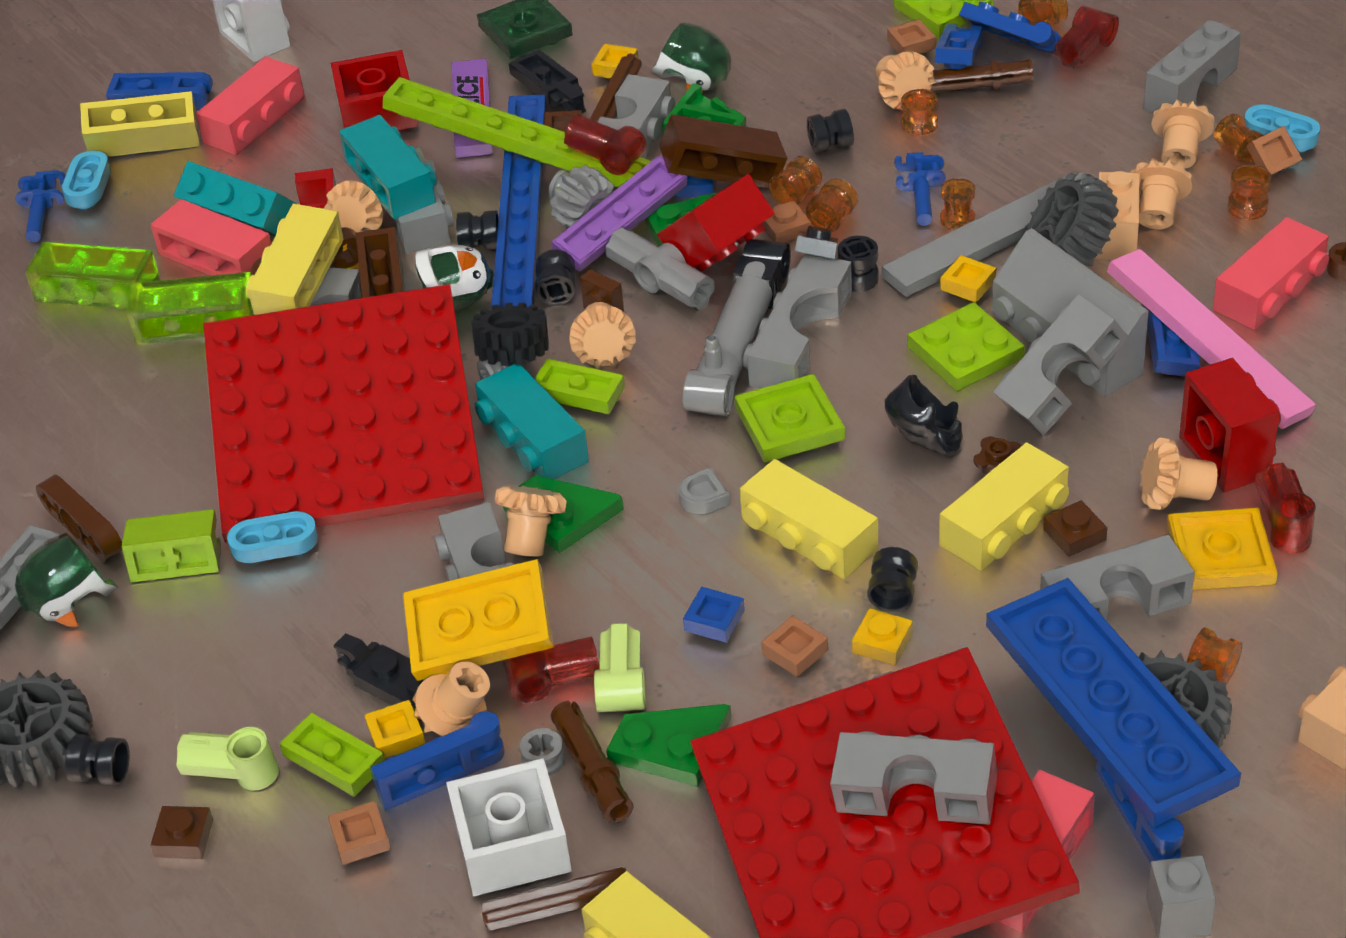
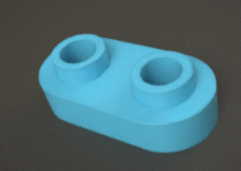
[1243,104,1320,153]
[62,150,111,209]
[227,511,318,563]

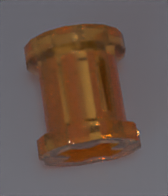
[1214,114,1263,163]
[940,178,975,230]

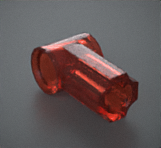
[1055,5,1119,69]
[564,114,647,175]
[1255,463,1316,553]
[502,637,600,704]

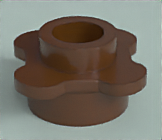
[973,436,1022,475]

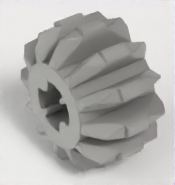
[550,165,614,229]

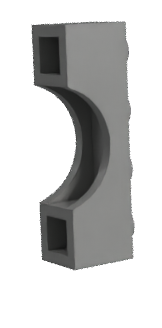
[743,254,852,389]

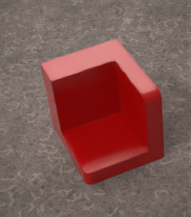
[295,168,336,209]

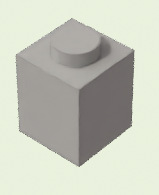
[1146,855,1216,938]

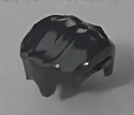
[885,375,963,456]

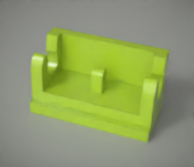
[122,509,221,583]

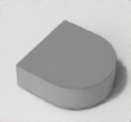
[679,467,731,515]

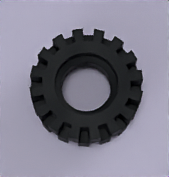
[471,303,549,366]

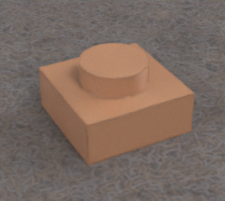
[887,19,936,54]
[1246,126,1303,180]
[763,201,811,243]
[761,615,828,677]
[328,801,391,865]

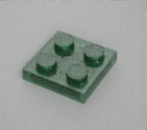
[477,0,573,59]

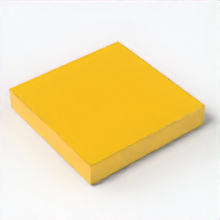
[1167,508,1278,590]

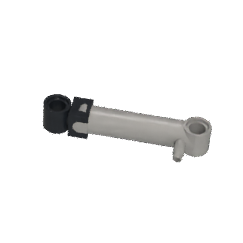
[682,239,791,417]

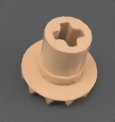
[875,51,936,112]
[1151,99,1214,168]
[1130,159,1192,230]
[323,180,385,233]
[569,302,636,369]
[1139,437,1217,510]
[495,485,567,557]
[412,662,490,736]

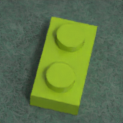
[535,358,625,414]
[279,712,385,797]

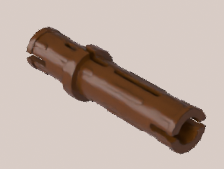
[930,59,1034,93]
[550,701,634,823]

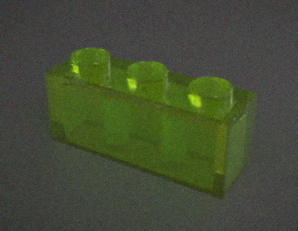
[25,242,161,311]
[127,272,253,345]

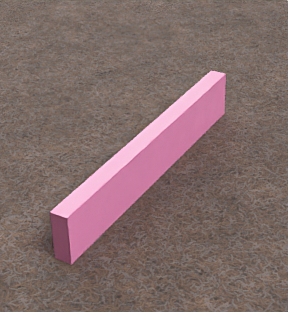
[1107,249,1317,429]

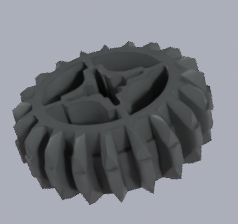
[1024,172,1119,267]
[1139,650,1232,748]
[0,670,93,789]

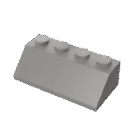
[992,228,1148,397]

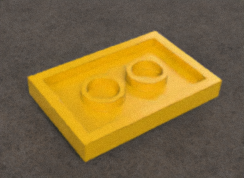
[403,559,554,681]

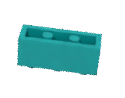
[339,115,437,219]
[173,161,297,237]
[474,364,589,479]

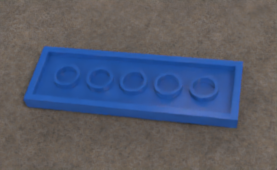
[986,578,1241,827]

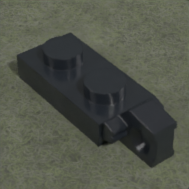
[509,49,586,114]
[333,633,425,723]

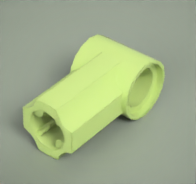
[594,623,645,713]
[176,726,279,791]

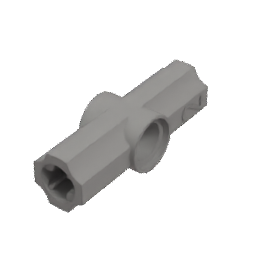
[605,227,715,310]

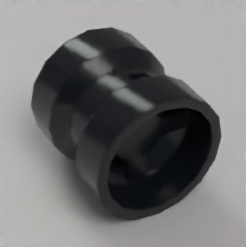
[806,108,854,153]
[456,210,499,250]
[838,235,879,292]
[535,249,576,306]
[867,547,918,612]
[65,734,130,786]

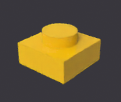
[591,44,639,79]
[940,255,996,303]
[852,608,913,666]
[364,700,425,759]

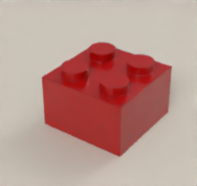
[331,50,419,132]
[657,173,775,272]
[1179,357,1281,493]

